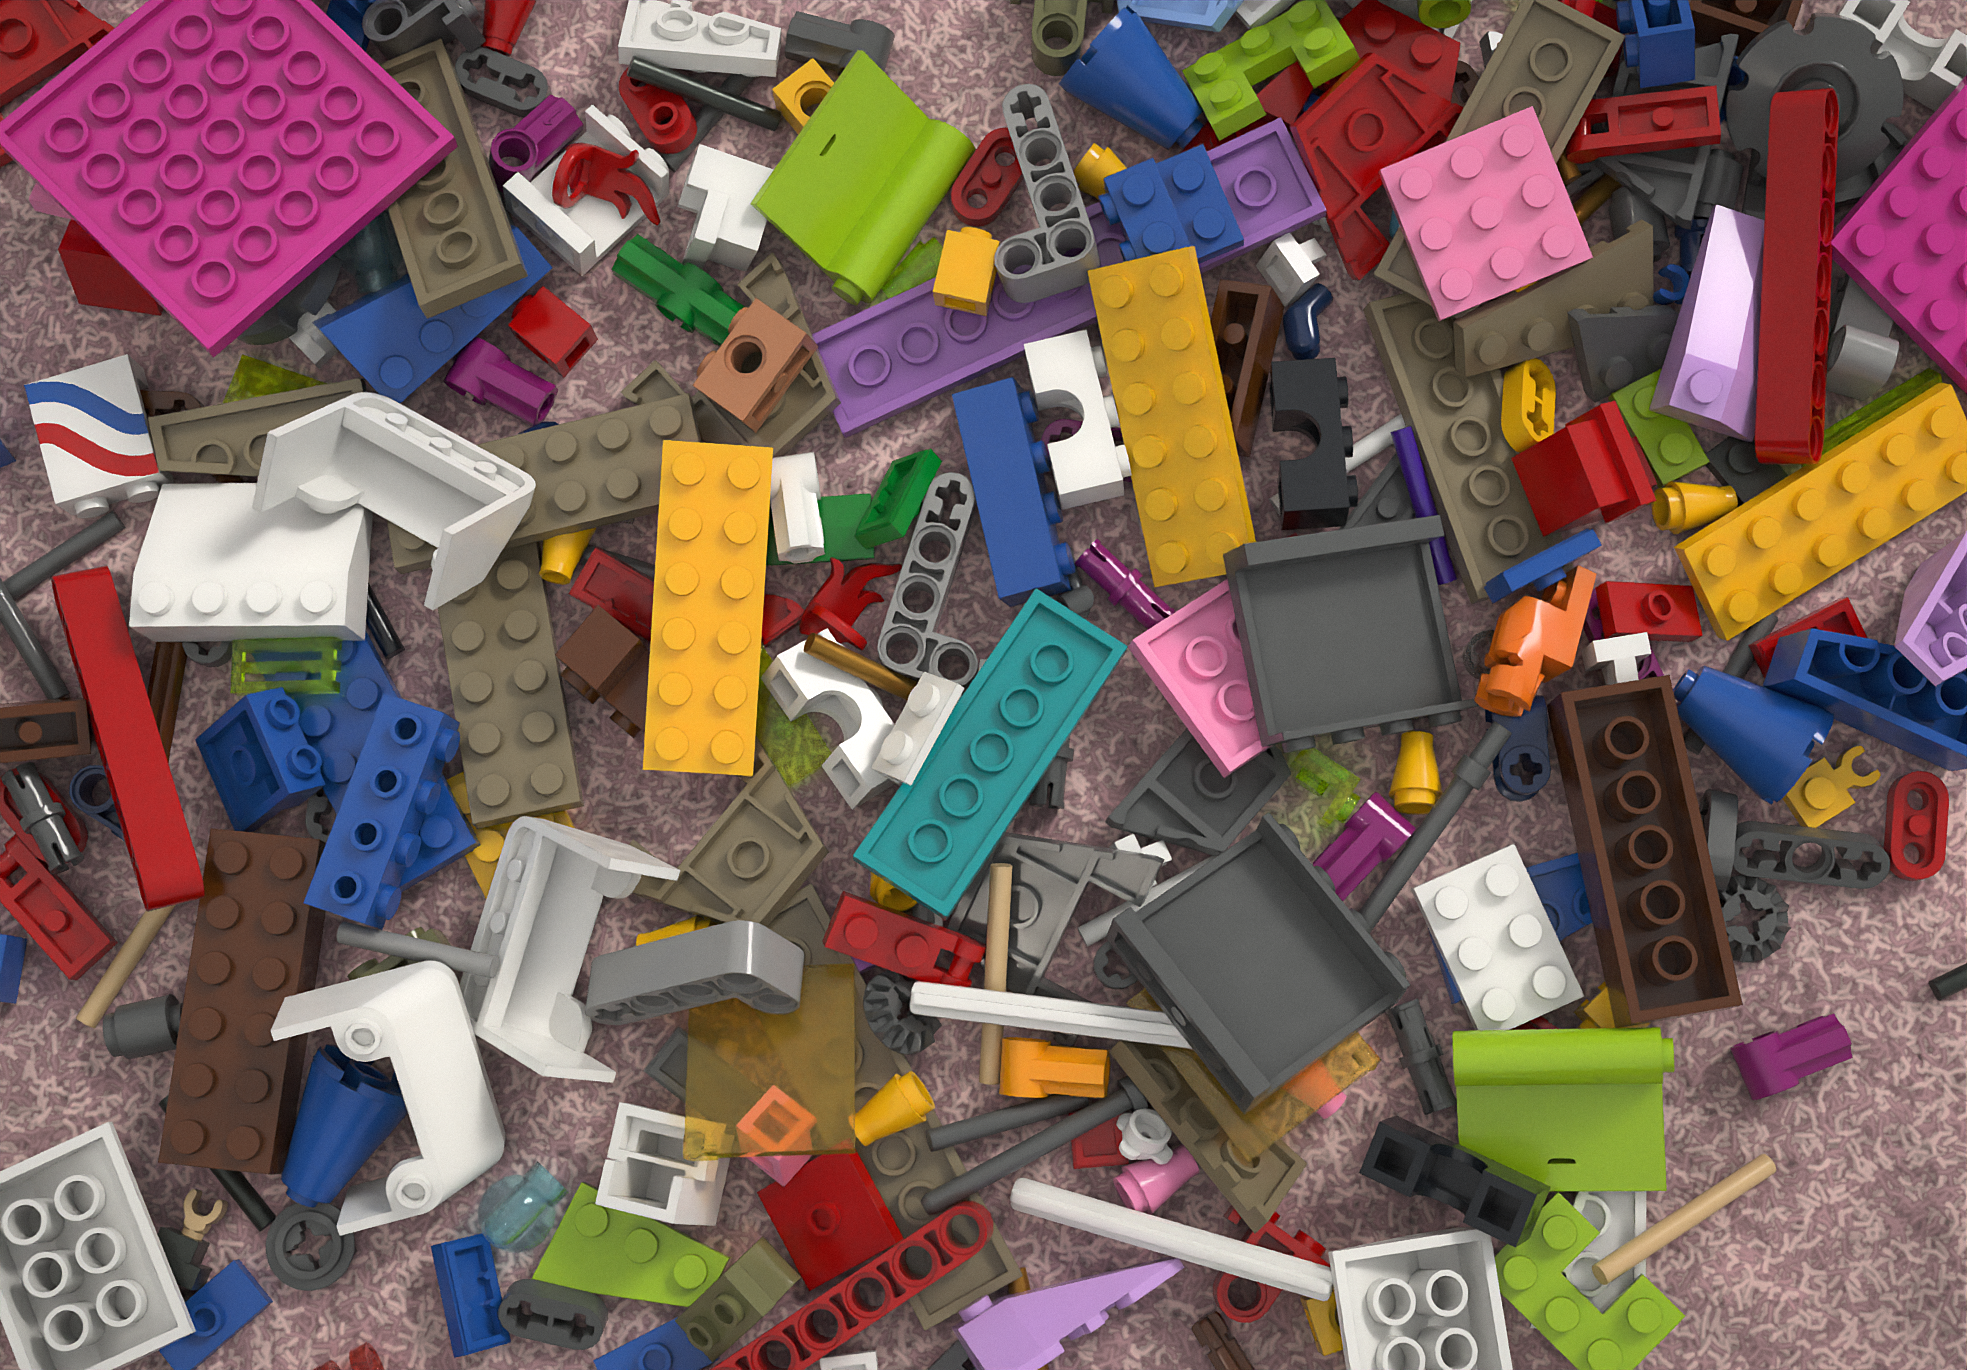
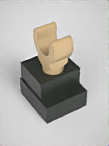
[157,1189,228,1290]

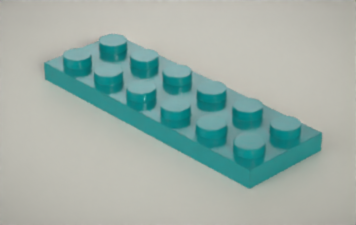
[853,588,1128,921]

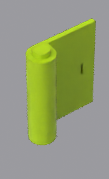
[750,50,976,306]
[1452,1027,1675,1192]

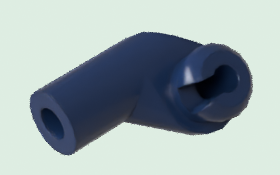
[1283,283,1333,360]

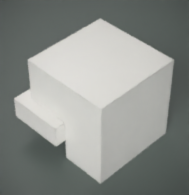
[677,144,774,271]
[595,1102,735,1226]

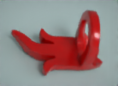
[552,143,661,225]
[799,557,902,651]

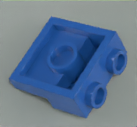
[1098,144,1244,264]
[195,687,326,832]

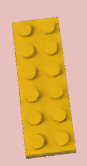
[1087,246,1256,587]
[1674,382,1967,641]
[643,440,773,776]

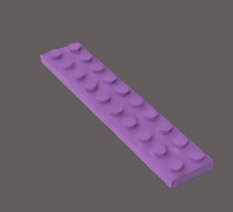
[812,117,1327,438]

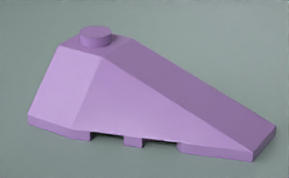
[1649,205,1765,442]
[1894,531,1967,686]
[952,1257,1185,1370]

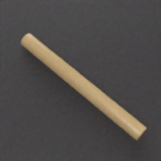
[979,863,1013,1085]
[1592,1154,1776,1285]

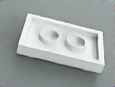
[1411,844,1584,1030]

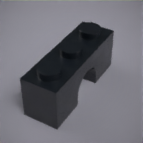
[1269,358,1358,530]
[1359,1116,1551,1248]

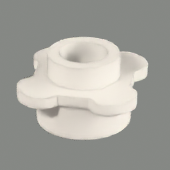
[1116,1109,1173,1164]

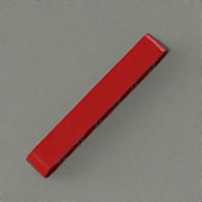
[1755,88,1839,464]
[51,566,205,912]
[710,1201,993,1370]

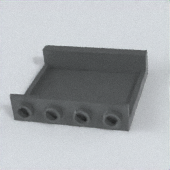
[1223,515,1479,754]
[1106,812,1411,1114]

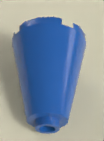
[1059,5,1204,150]
[1673,665,1834,805]
[281,1044,408,1208]

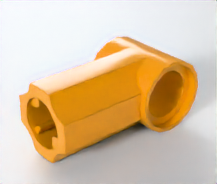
[999,1037,1111,1098]

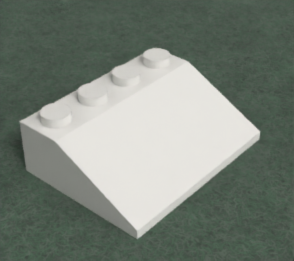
[129,483,373,642]
[0,1122,196,1370]
[1328,1227,1513,1370]

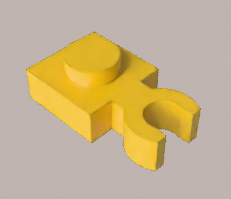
[1782,746,1881,828]

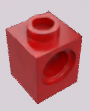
[508,286,598,378]

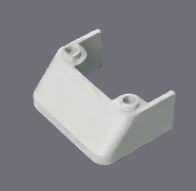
[252,392,536,610]
[459,816,680,1083]
[271,961,506,1236]

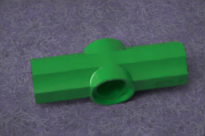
[611,234,745,347]

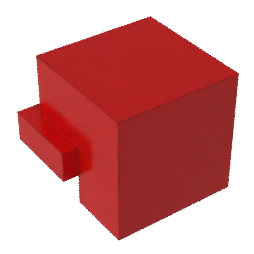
[58,219,164,316]
[1511,401,1657,537]

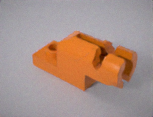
[1474,565,1597,717]

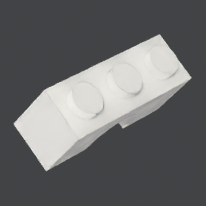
[1837,0,1967,111]
[1024,330,1132,510]
[761,628,895,810]

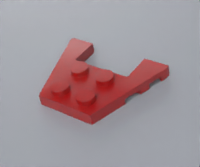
[0,0,114,168]
[1257,0,1461,156]
[1290,52,1464,281]

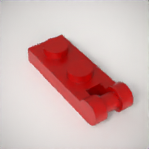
[1566,85,1721,164]
[0,834,118,980]
[822,891,986,987]

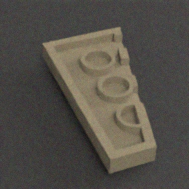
[1453,219,1654,377]
[148,378,367,477]
[1109,1040,1307,1234]

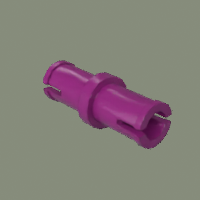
[1074,538,1176,630]

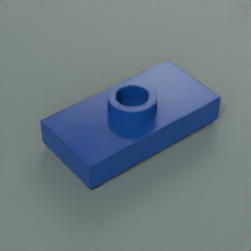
[1484,528,1602,604]
[431,1232,511,1358]
[158,1259,273,1370]
[593,1316,720,1370]

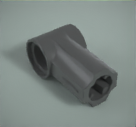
[784,11,895,76]

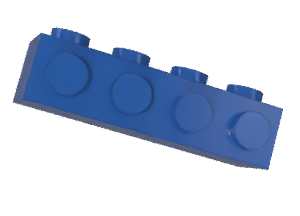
[1612,0,1695,88]
[952,377,1075,607]
[303,693,460,930]

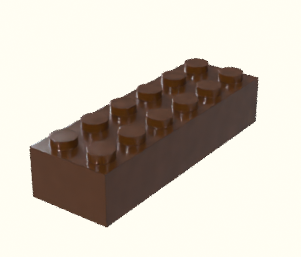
[1547,675,1743,1028]
[158,828,326,1175]

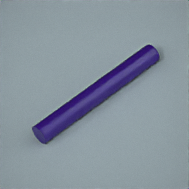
[1390,426,1457,585]

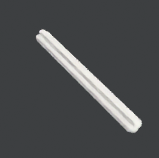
[910,981,1192,1049]
[1010,1178,1334,1301]

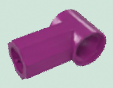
[488,94,584,193]
[443,337,558,426]
[1313,791,1416,901]
[1730,1013,1853,1100]

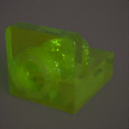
[1289,748,1361,829]

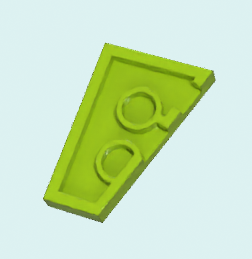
[532,1182,731,1307]

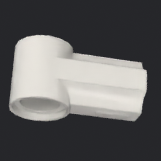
[770,452,825,564]

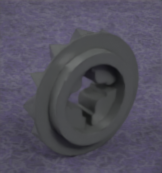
[1718,875,1791,962]
[863,970,942,1055]
[266,1202,357,1291]

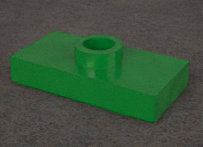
[854,449,942,549]

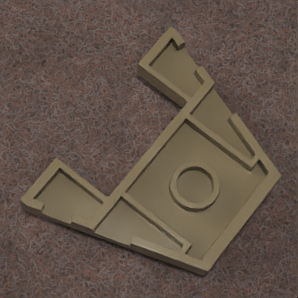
[621,252,841,458]
[629,735,829,927]

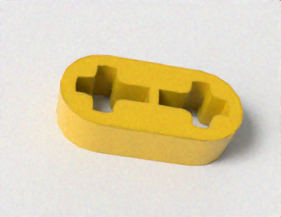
[1501,358,1556,453]

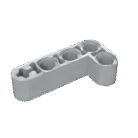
[994,84,1101,303]
[1826,273,1899,401]
[877,472,978,694]
[585,920,804,1025]

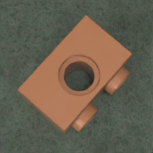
[692,298,819,433]

